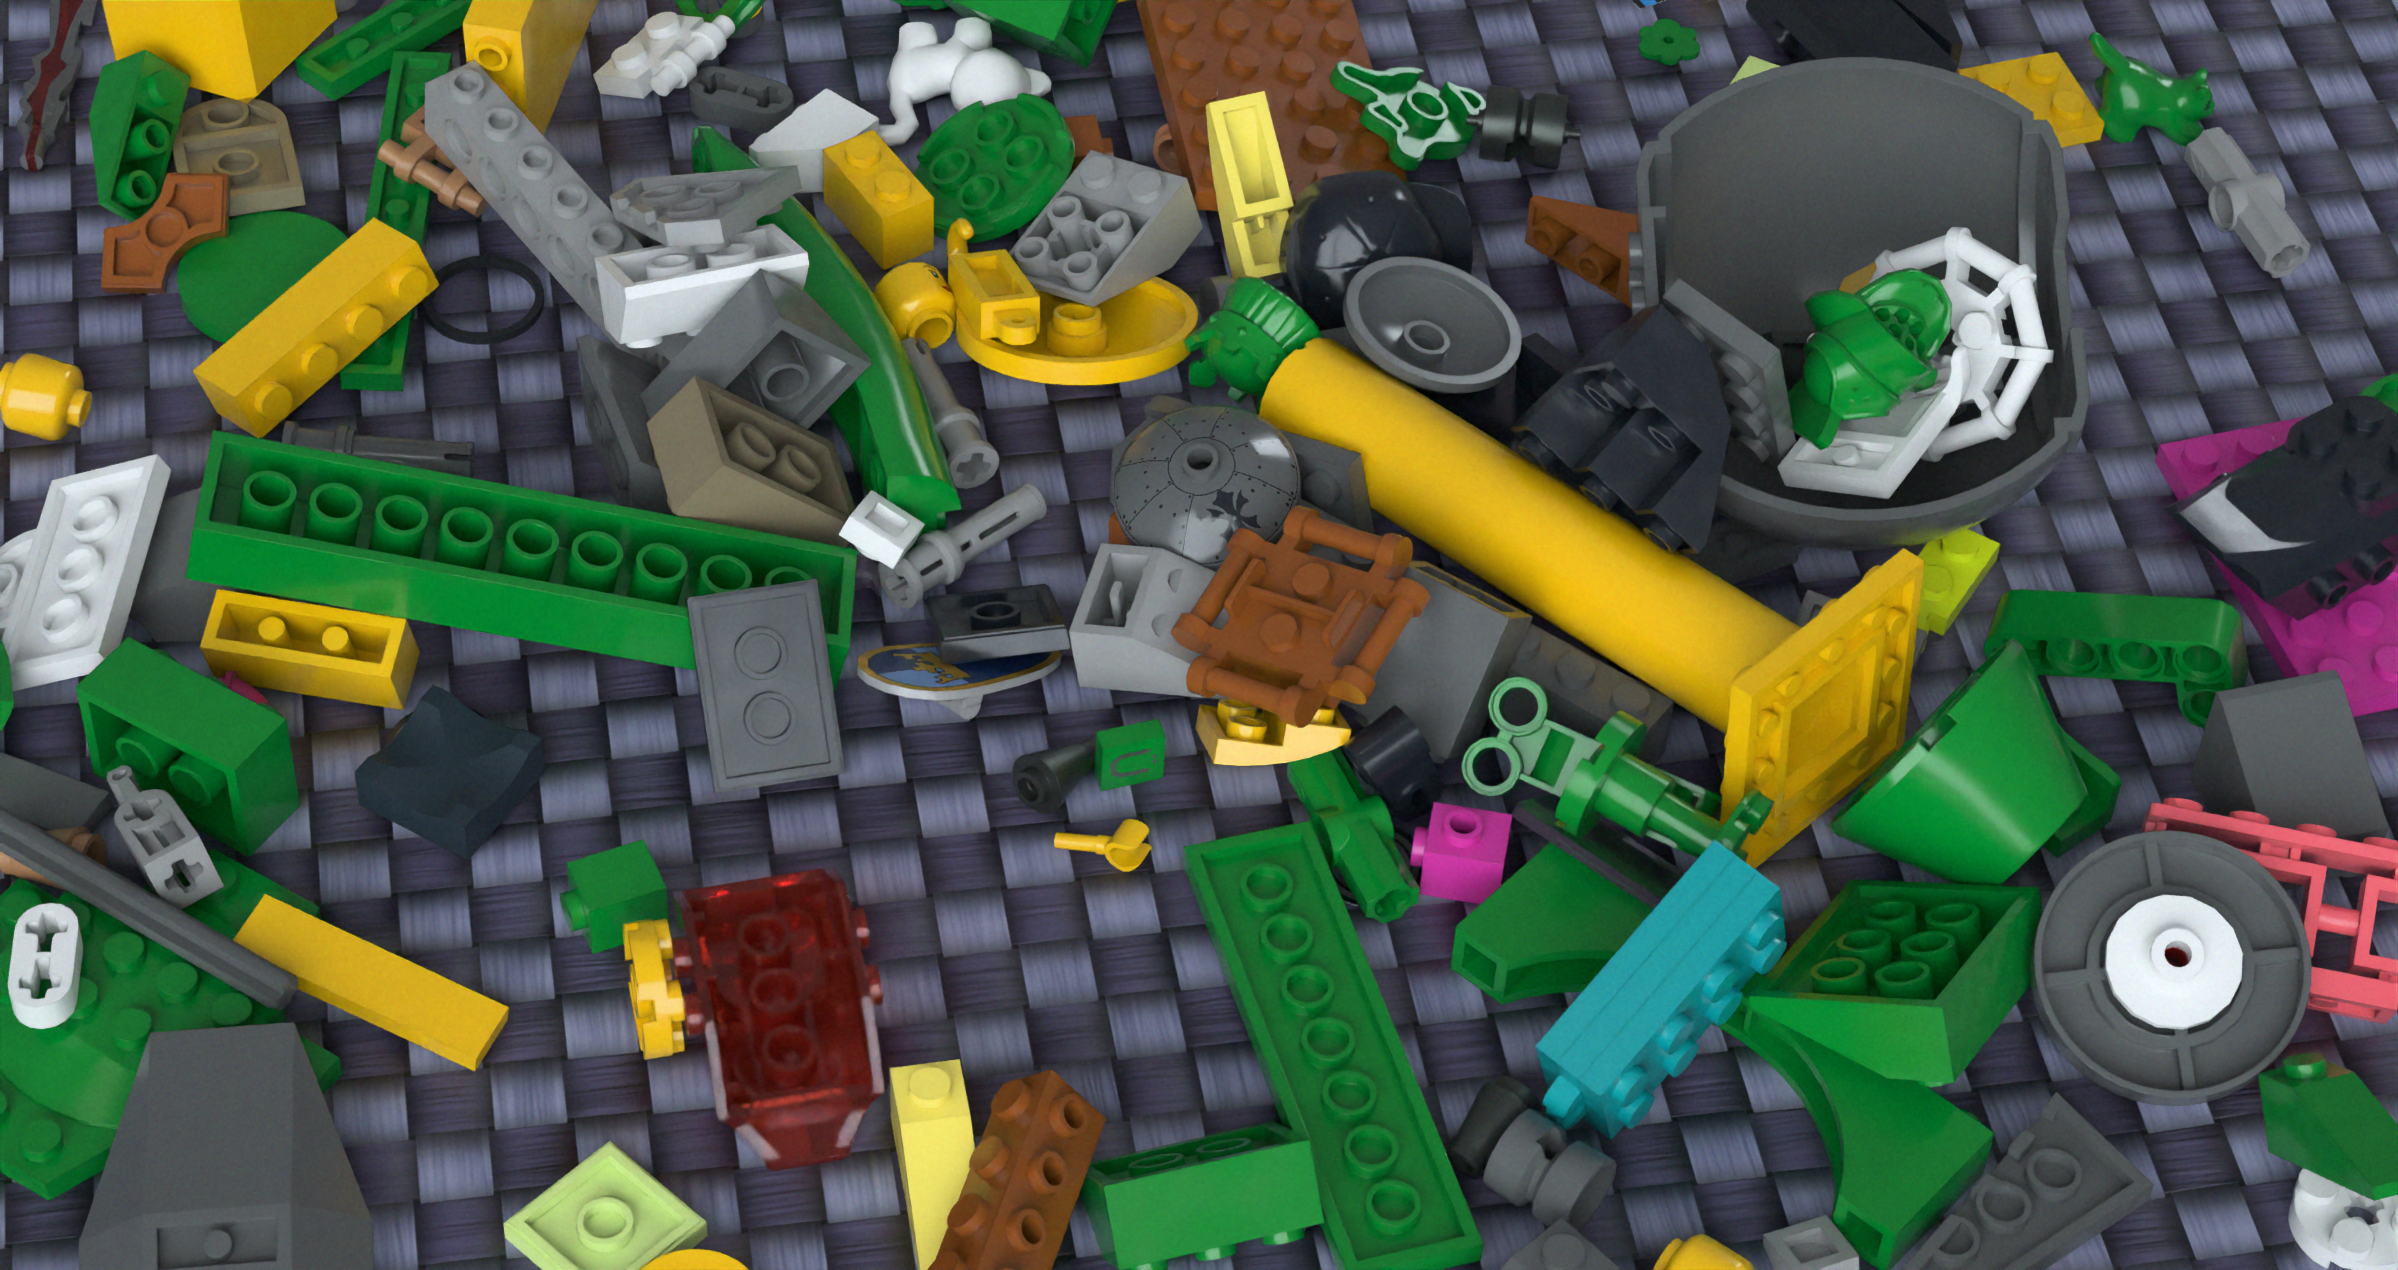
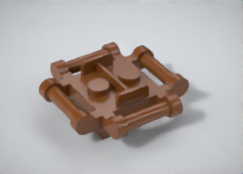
[1171,505,1431,728]

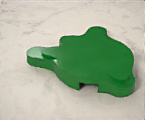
[1329,61,1486,171]

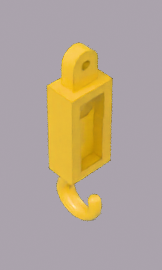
[947,218,1040,345]

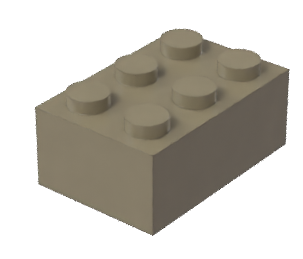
[646,375,856,547]

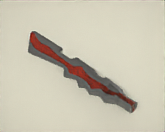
[16,0,99,171]

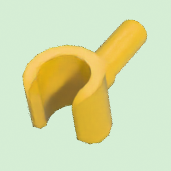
[1054,819,1152,872]

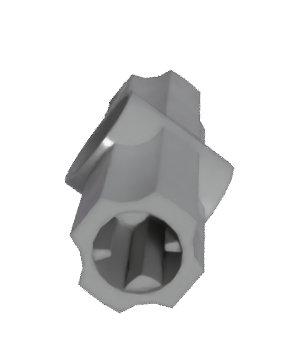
[2184,127,2311,278]

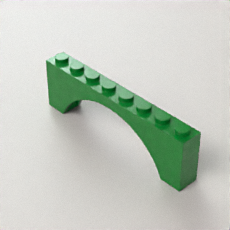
[1450,835,1995,1270]

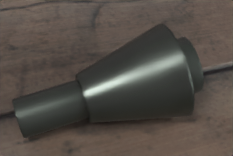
[1012,728,1106,814]

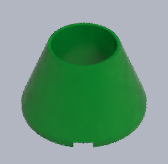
[1828,638,2088,886]

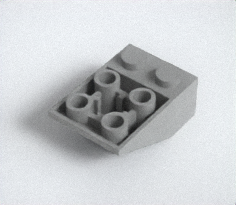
[1009,150,1203,307]
[1069,543,1233,700]

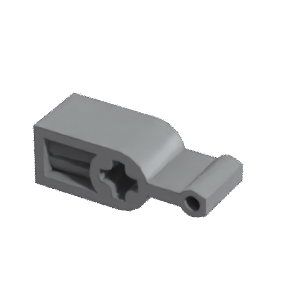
[107,765,224,910]

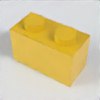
[822,130,934,270]

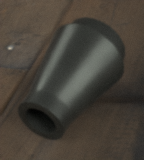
[1446,1075,1542,1179]

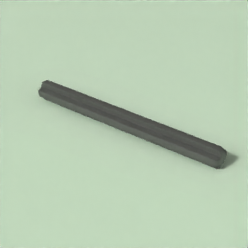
[0,806,298,1010]

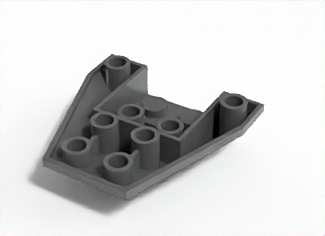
[79,1022,375,1270]

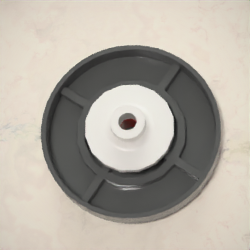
[2030,830,2312,1106]

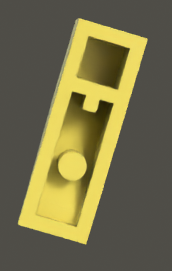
[890,1059,975,1270]

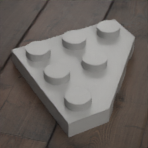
[609,165,802,253]

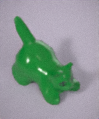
[2089,32,2215,147]

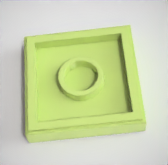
[503,1141,707,1270]

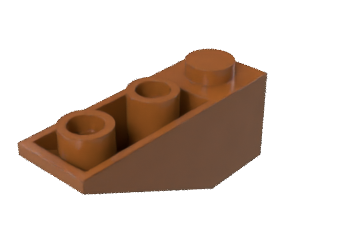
[1525,195,1637,309]

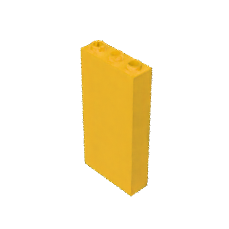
[463,0,599,136]

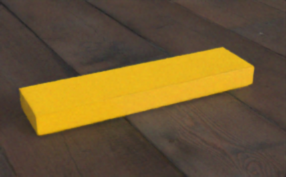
[233,894,509,1072]

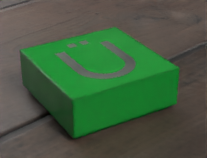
[1094,719,1166,792]

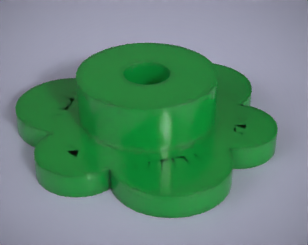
[1638,18,1700,65]

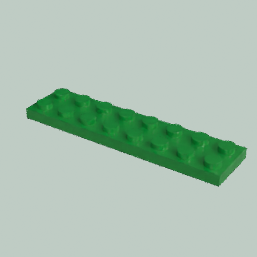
[1183,821,1483,1270]

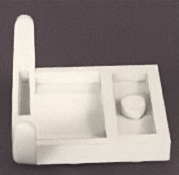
[1777,333,1971,499]

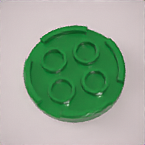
[915,93,1075,243]
[177,211,348,343]

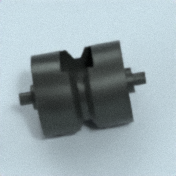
[1466,85,1581,169]

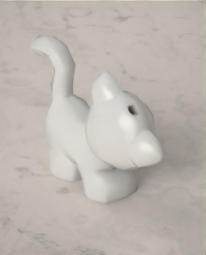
[879,17,1052,147]

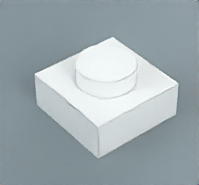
[839,490,925,569]

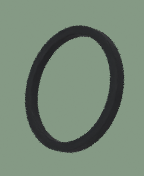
[423,255,544,345]

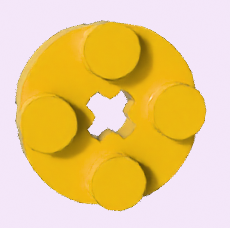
[623,919,685,1060]

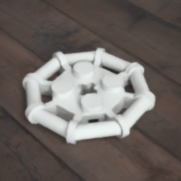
[1869,227,2054,462]

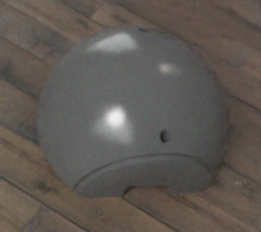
[1628,57,2090,551]

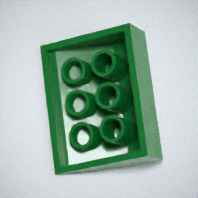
[1748,879,2043,1087]

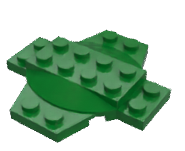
[0,849,342,1201]

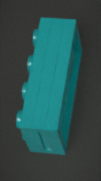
[1535,839,1787,1140]

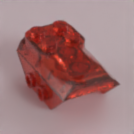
[671,867,885,1171]

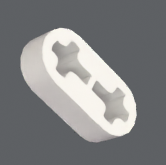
[8,903,83,1029]

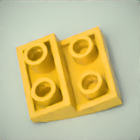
[1195,699,1352,766]

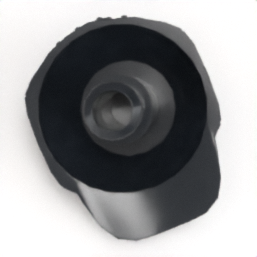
[1279,170,1473,331]

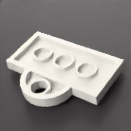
[0,454,171,691]

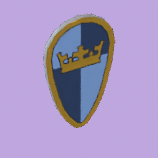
[857,643,1061,720]

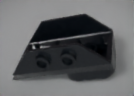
[2163,396,2398,621]

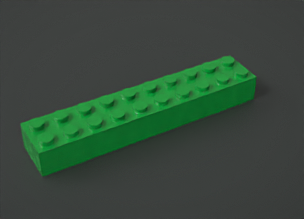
[185,430,857,693]

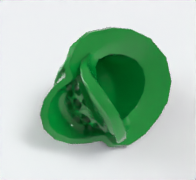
[1787,268,1952,450]

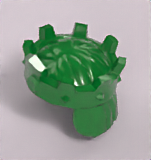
[1184,276,1323,412]

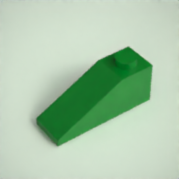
[2258,1053,2398,1201]

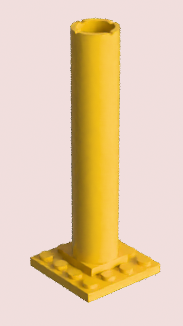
[1259,337,1925,869]

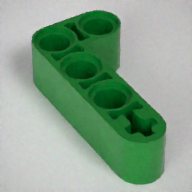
[1983,589,2249,728]

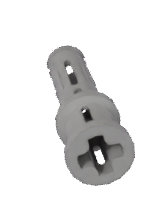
[901,337,1000,489]
[877,483,1047,609]

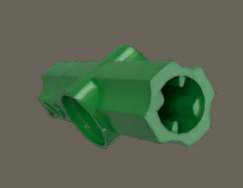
[1287,747,1419,924]

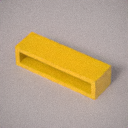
[193,217,439,439]

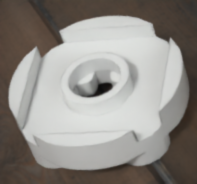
[2288,1168,2398,1270]

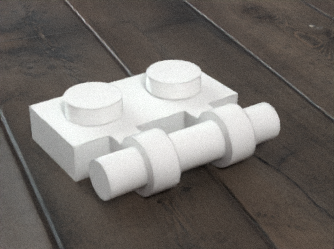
[593,12,735,99]

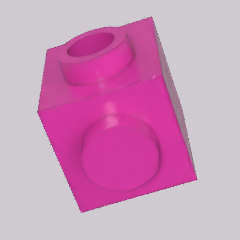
[1410,802,1512,904]

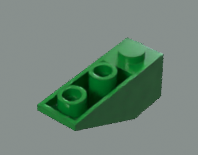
[89,49,191,222]

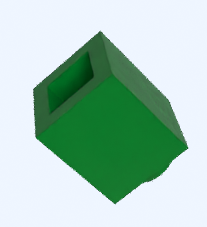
[560,839,669,954]

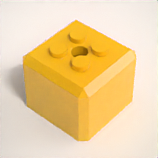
[102,0,338,104]

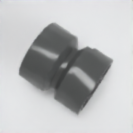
[1483,1109,1617,1232]

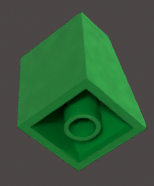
[942,0,1118,70]

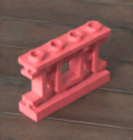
[2142,798,2398,1024]

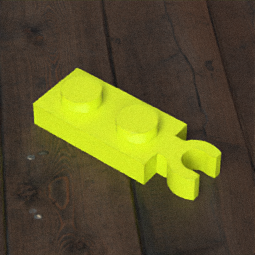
[1917,529,2000,653]

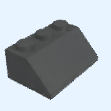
[640,268,871,429]
[576,335,676,516]

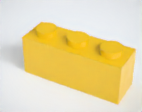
[200,589,420,710]

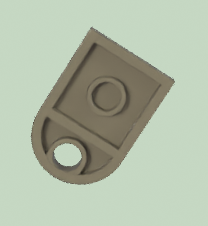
[172,97,306,216]

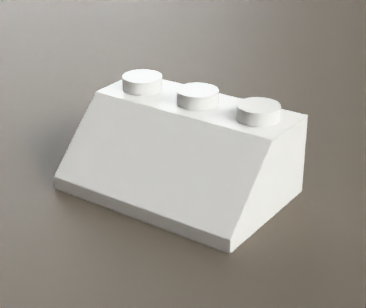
[595,223,809,348]

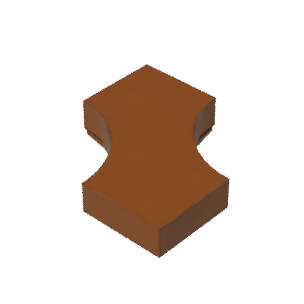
[101,172,231,294]

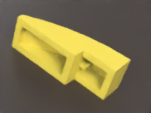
[1206,91,1294,282]

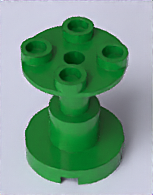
[1554,710,1774,862]

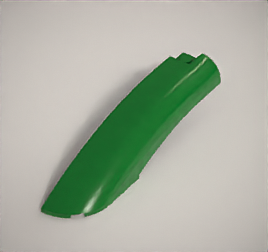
[691,124,961,551]

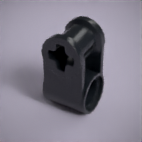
[1342,705,1444,822]

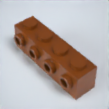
[928,1069,1106,1270]

